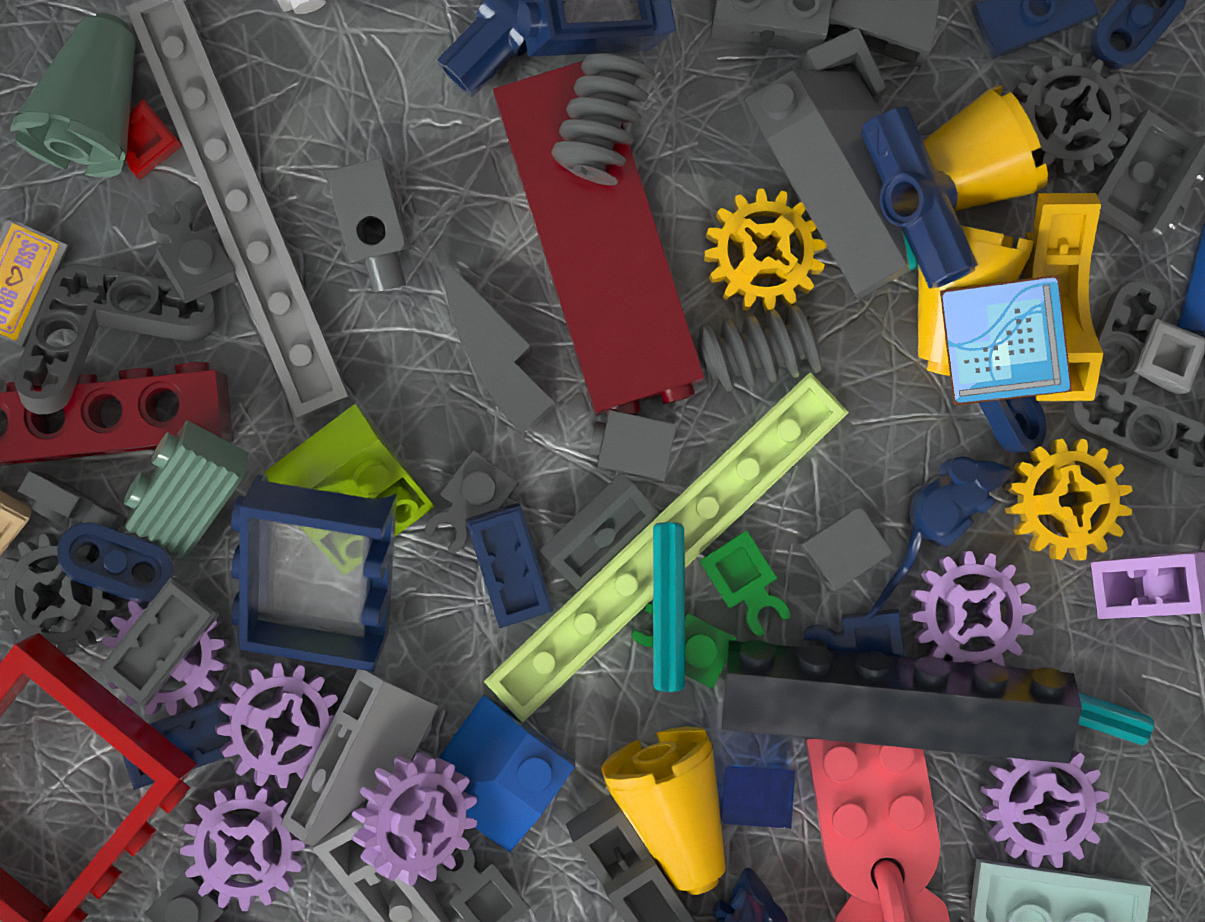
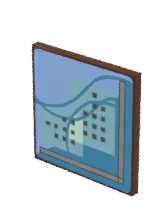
[940,274,1072,405]

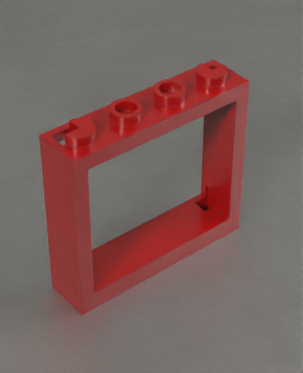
[0,633,197,922]

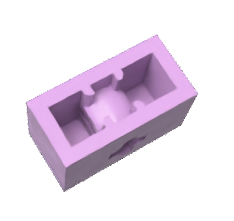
[1091,550,1205,619]

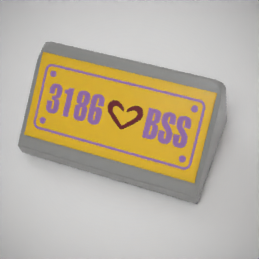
[0,218,70,347]

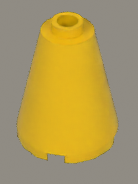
[918,85,1048,211]
[918,226,1034,376]
[601,726,726,895]

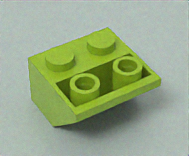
[264,404,435,574]

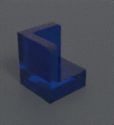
[719,762,795,829]

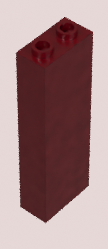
[493,61,704,417]

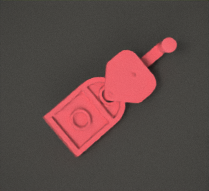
[805,739,950,922]

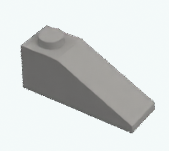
[281,669,438,846]
[312,799,450,922]

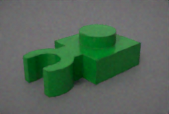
[698,530,790,637]
[631,603,738,689]

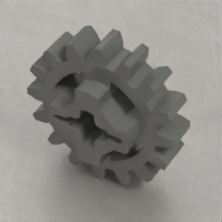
[1012,53,1134,179]
[0,533,122,655]

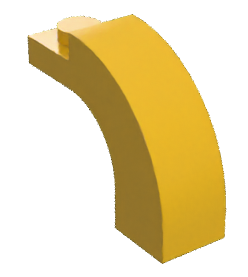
[1021,193,1103,401]

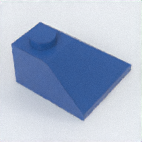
[436,694,575,853]

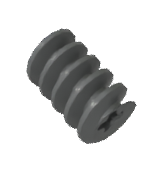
[551,54,656,185]
[698,305,822,395]

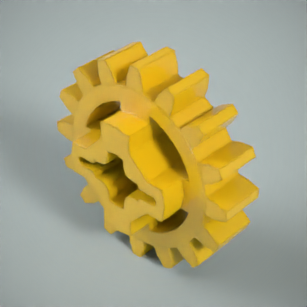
[703,188,827,312]
[1005,438,1133,560]

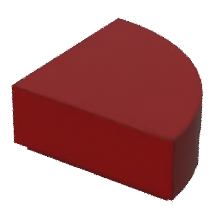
[126,99,183,180]

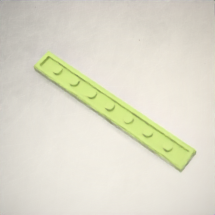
[484,372,849,723]

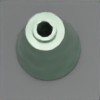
[10,13,136,177]

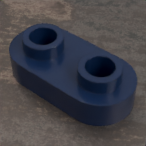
[1091,0,1187,69]
[979,396,1046,453]
[57,523,173,603]

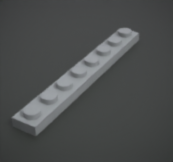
[126,0,351,420]

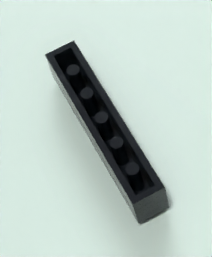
[721,640,1082,764]

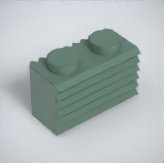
[123,420,249,558]

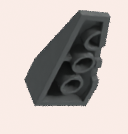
[744,70,910,300]

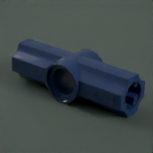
[437,0,567,97]
[861,107,978,289]

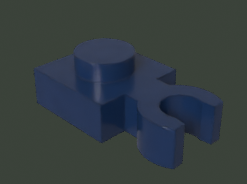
[803,609,905,657]

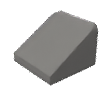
[1134,319,1205,395]

